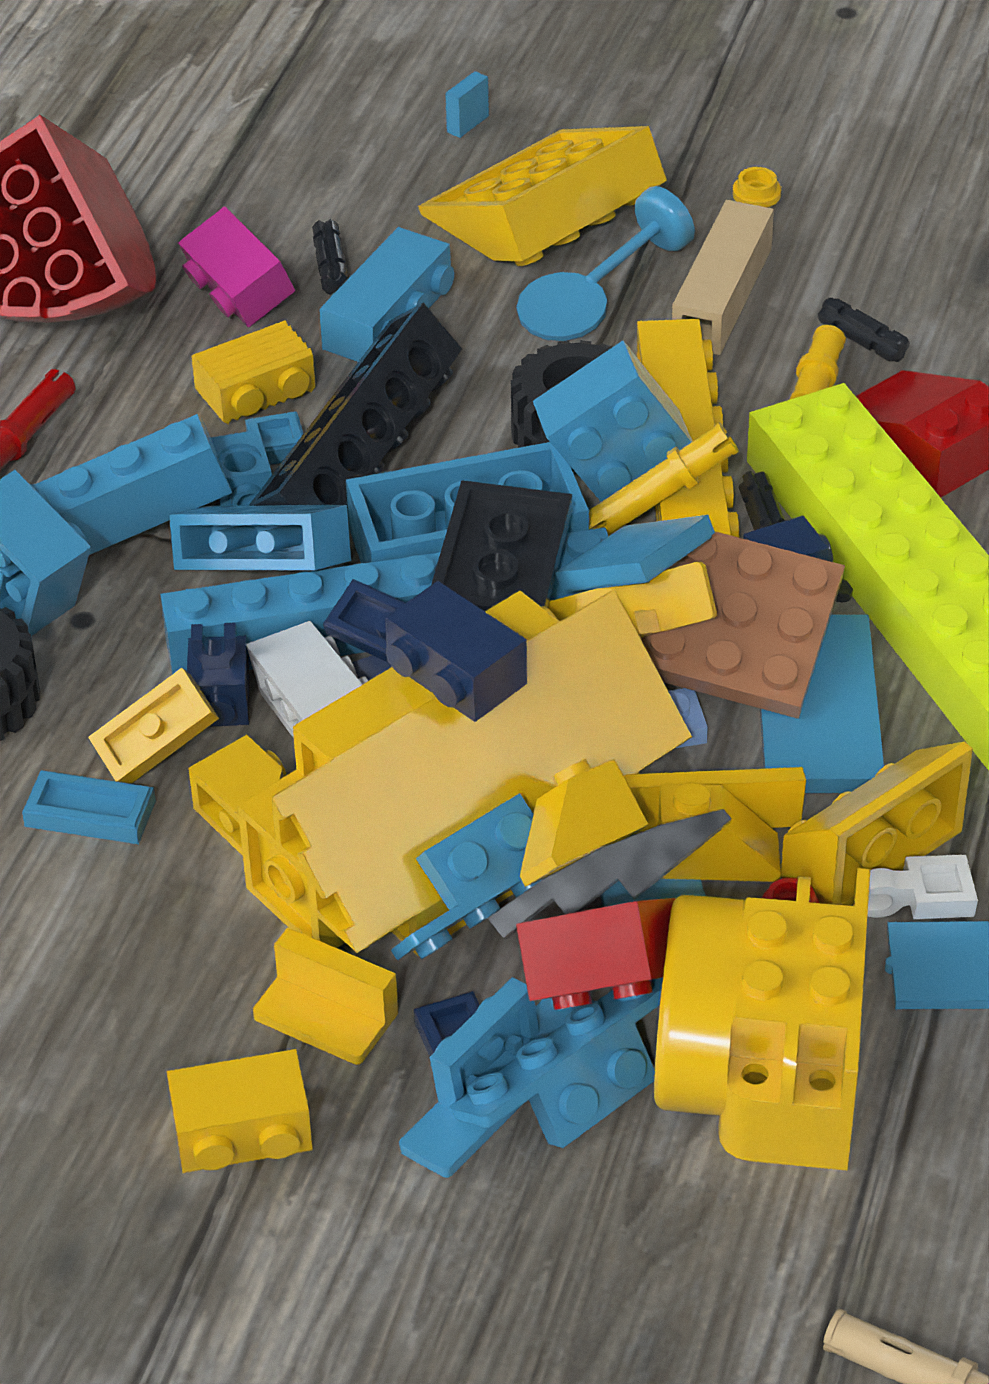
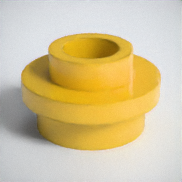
[732,167,781,208]

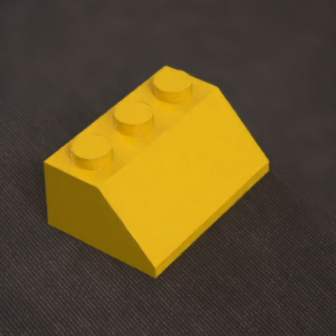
[781,742,973,906]

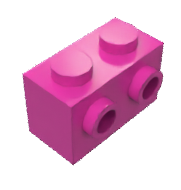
[178,206,295,328]

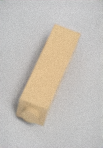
[672,200,774,355]

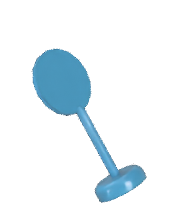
[516,186,695,341]

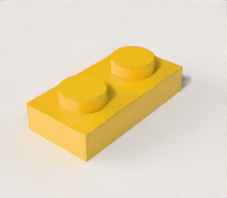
[88,668,219,784]

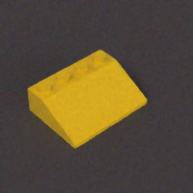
[418,126,667,266]

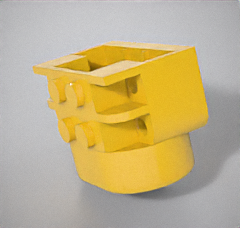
[654,868,870,1171]

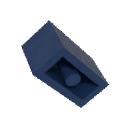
[385,581,527,722]

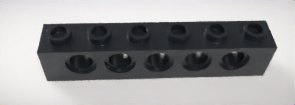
[249,302,462,513]

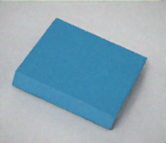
[555,515,715,592]

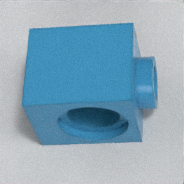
[211,430,272,506]

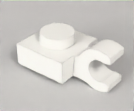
[867,855,978,919]

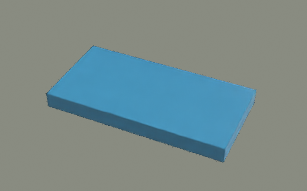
[760,615,884,793]

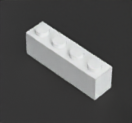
[246,621,368,738]

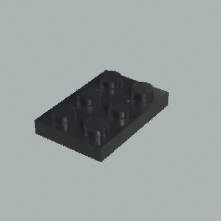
[431,480,572,611]

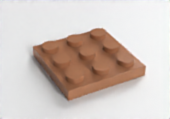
[641,532,845,719]

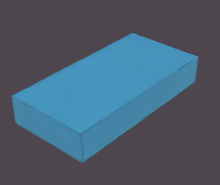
[22,770,156,844]

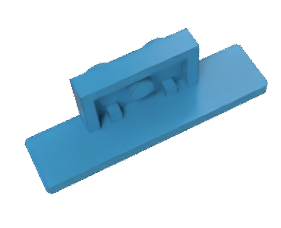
[391,793,546,961]
[399,977,596,1178]
[450,978,663,1148]

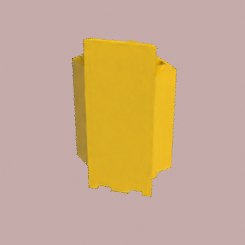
[237,589,692,956]

